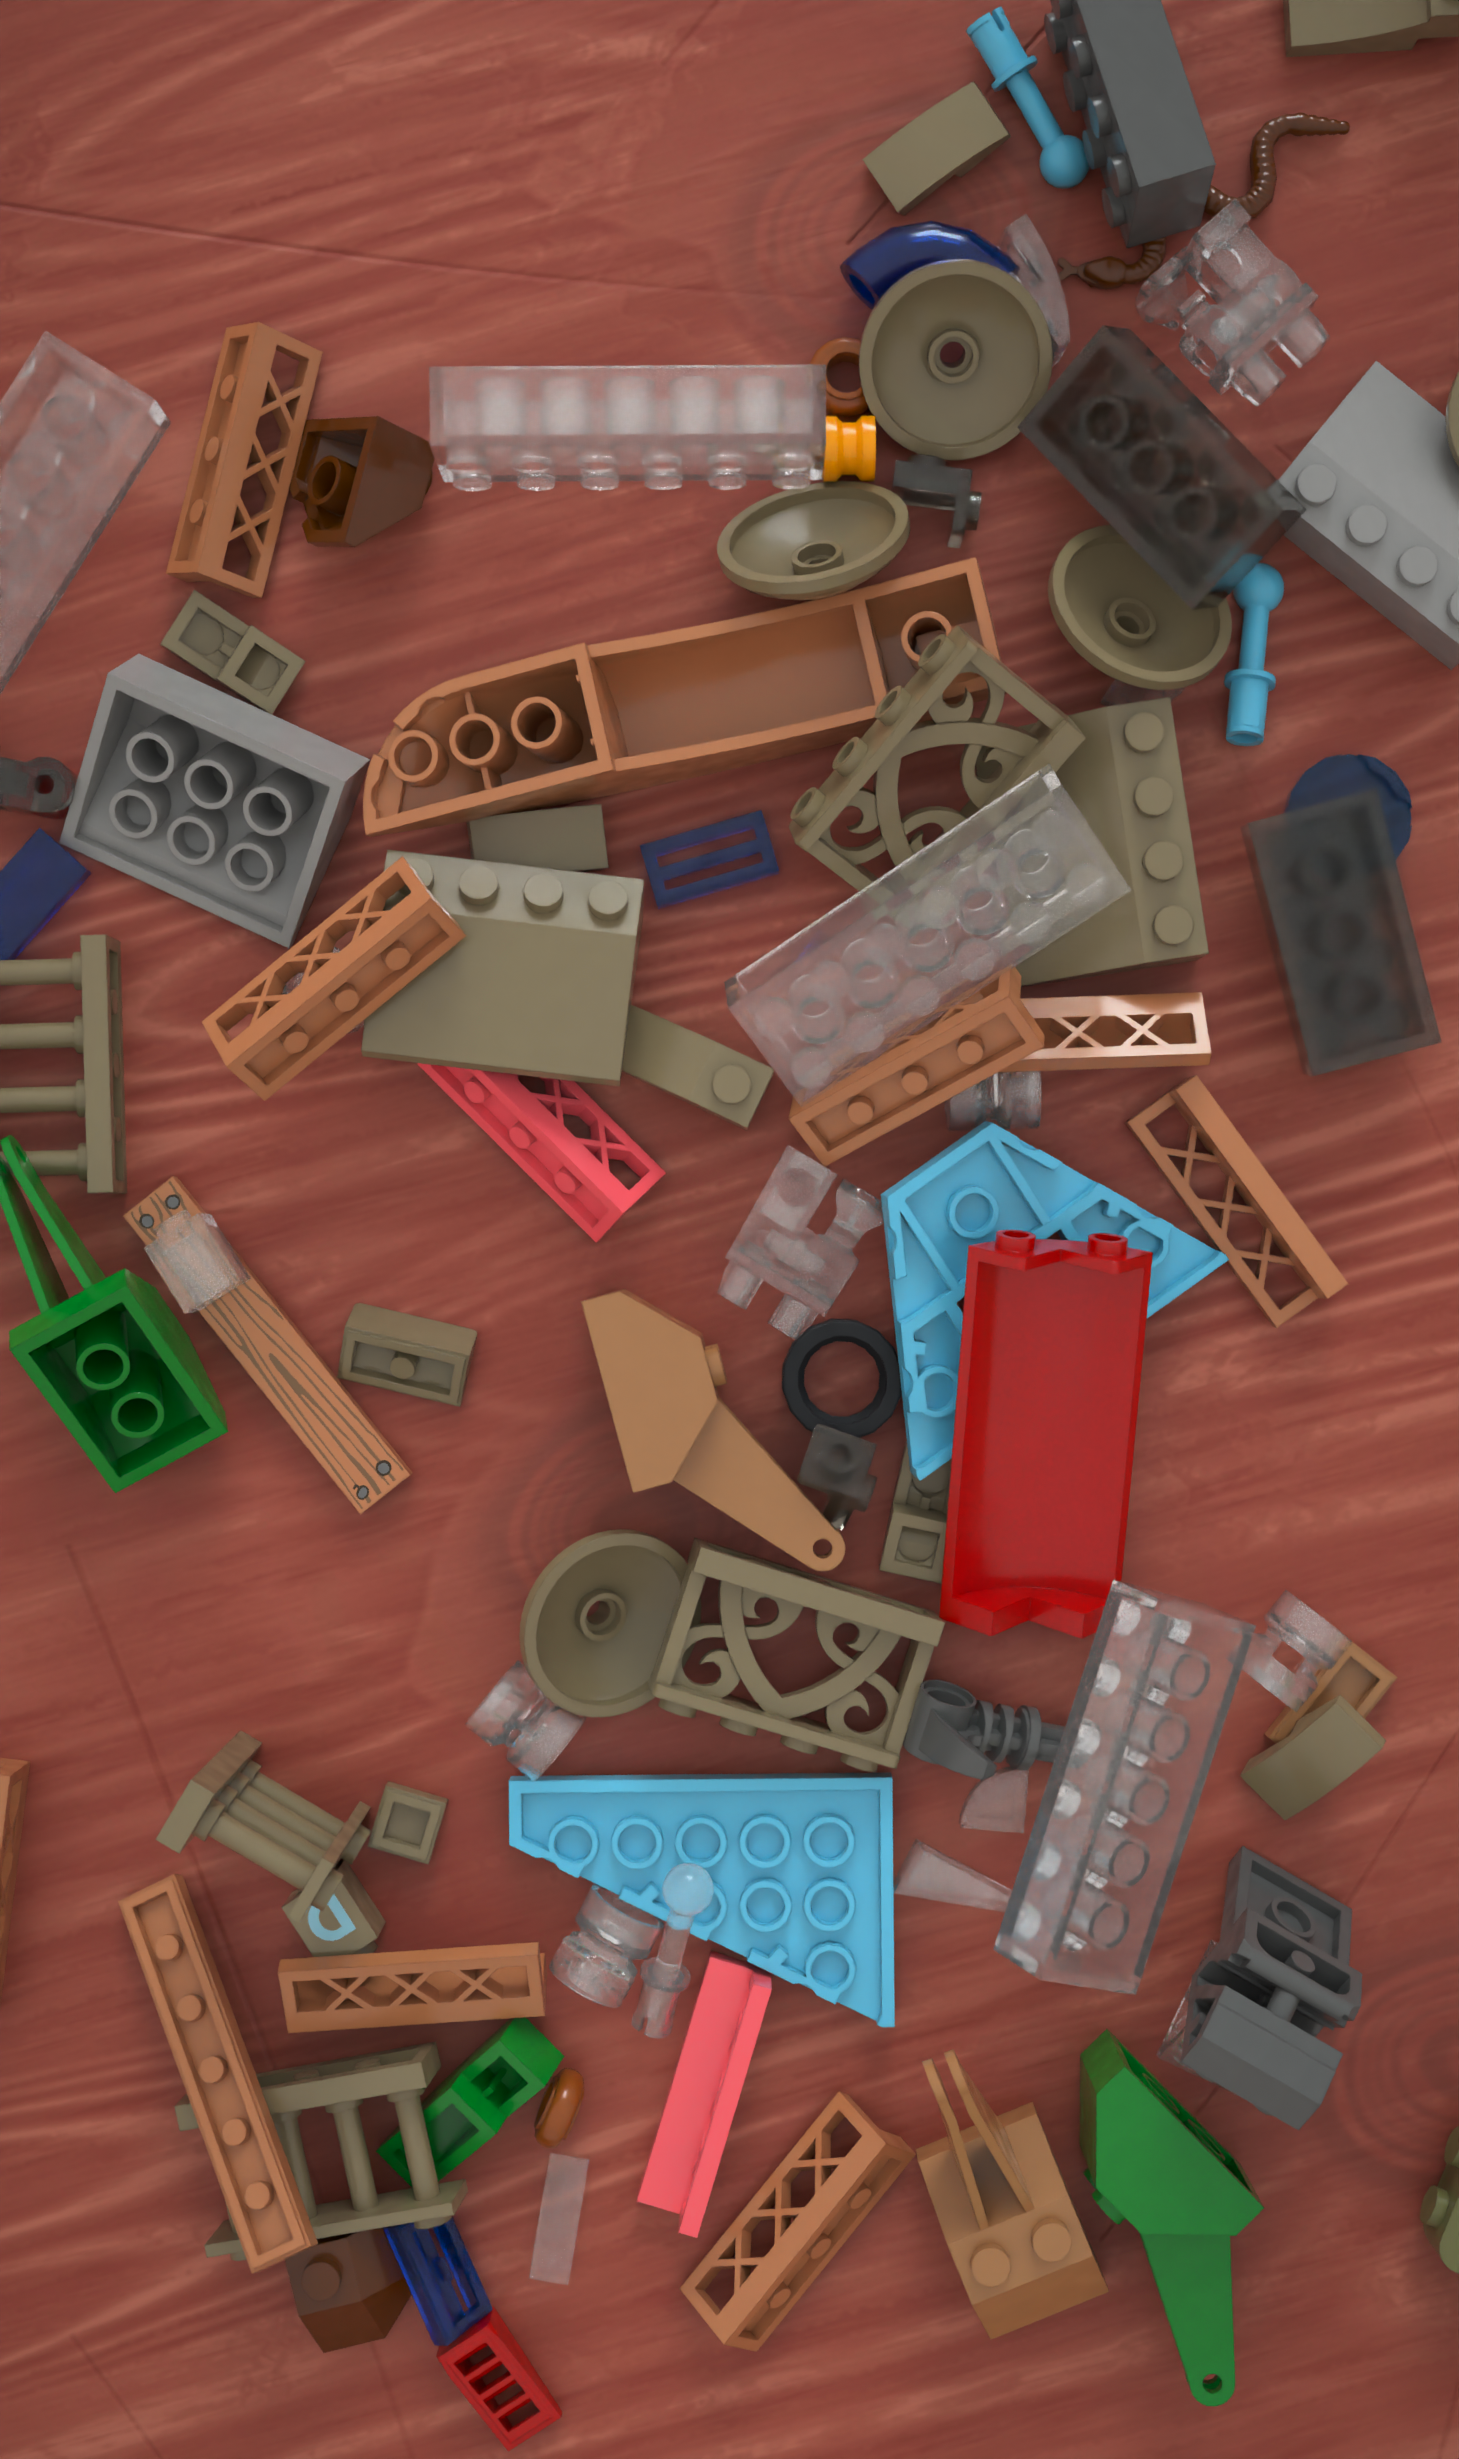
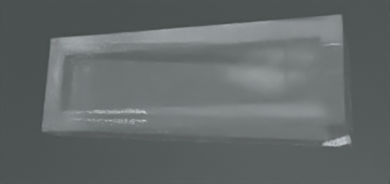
[893,1839,1024,1915]
[529,2153,589,2285]

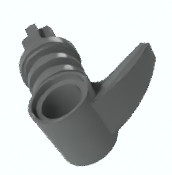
[903,1680,1091,1780]

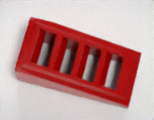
[436,2306,562,2452]

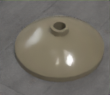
[859,259,1053,460]
[717,481,910,600]
[1048,524,1232,690]
[519,1529,701,1717]

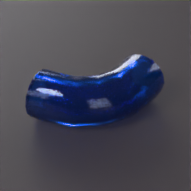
[840,221,1020,310]

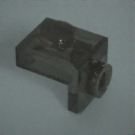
[890,454,981,548]
[797,1424,877,1530]

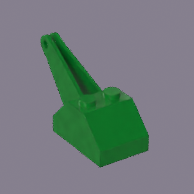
[0,1135,228,1493]
[1079,2029,1264,2407]

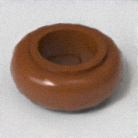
[807,337,869,417]
[534,2068,585,2148]

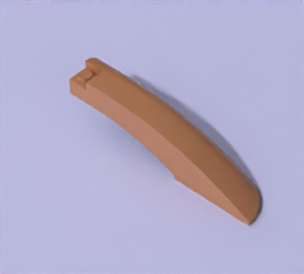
[363,557,1008,837]

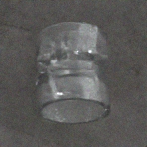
[944,1071,1042,1131]
[1230,1590,1353,1713]
[464,1660,586,1782]
[549,1884,664,2008]

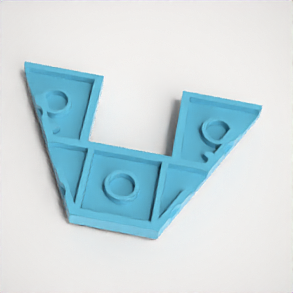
[881,1121,1229,1481]

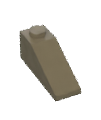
[622,1004,775,1131]

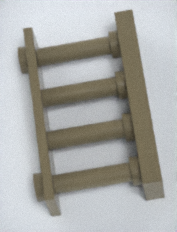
[0,934,127,1194]
[156,1730,371,1924]
[174,2041,468,2261]

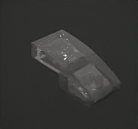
[995,214,1070,367]

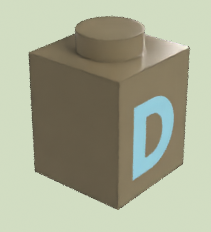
[282,1860,386,1957]

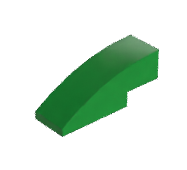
[376,2017,564,2188]

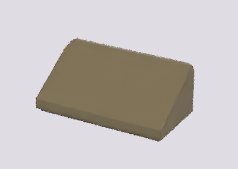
[337,1303,477,1407]

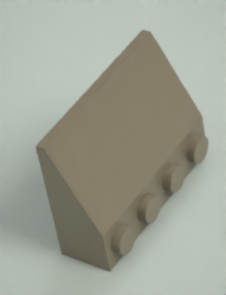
[975,697,1209,987]
[361,849,644,1087]

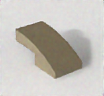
[862,81,1011,216]
[160,590,306,714]
[467,804,609,872]
[879,1438,952,1584]
[1240,1695,1386,1820]

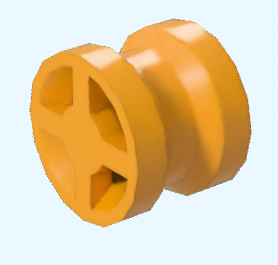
[822,415,876,482]

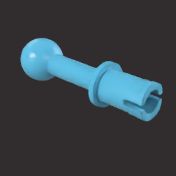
[966,7,1090,189]
[1224,563,1284,746]

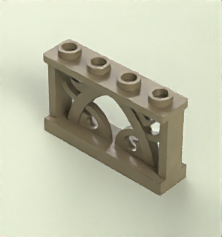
[789,626,1086,936]
[648,1537,945,1773]

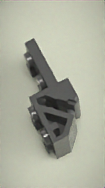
[1181,1846,1362,2131]

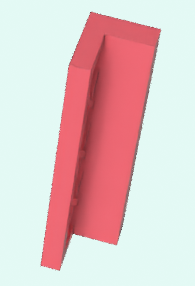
[417,1063,666,1243]
[637,1951,772,2238]

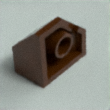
[289,416,438,547]
[285,2223,433,2353]

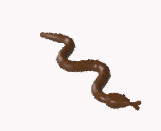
[1056,113,1350,290]

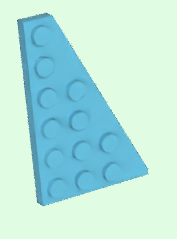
[509,1772,895,2027]

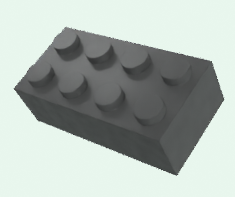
[1044,0,1216,248]

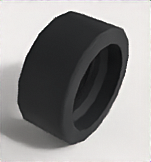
[782,1319,902,1441]

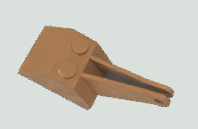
[581,1289,845,1571]
[916,2049,1109,2340]

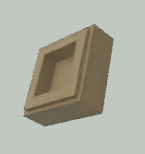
[368,1781,449,1864]

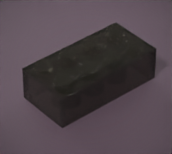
[1017,325,1307,610]
[1240,788,1441,1076]

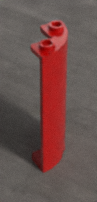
[939,1230,1153,1639]

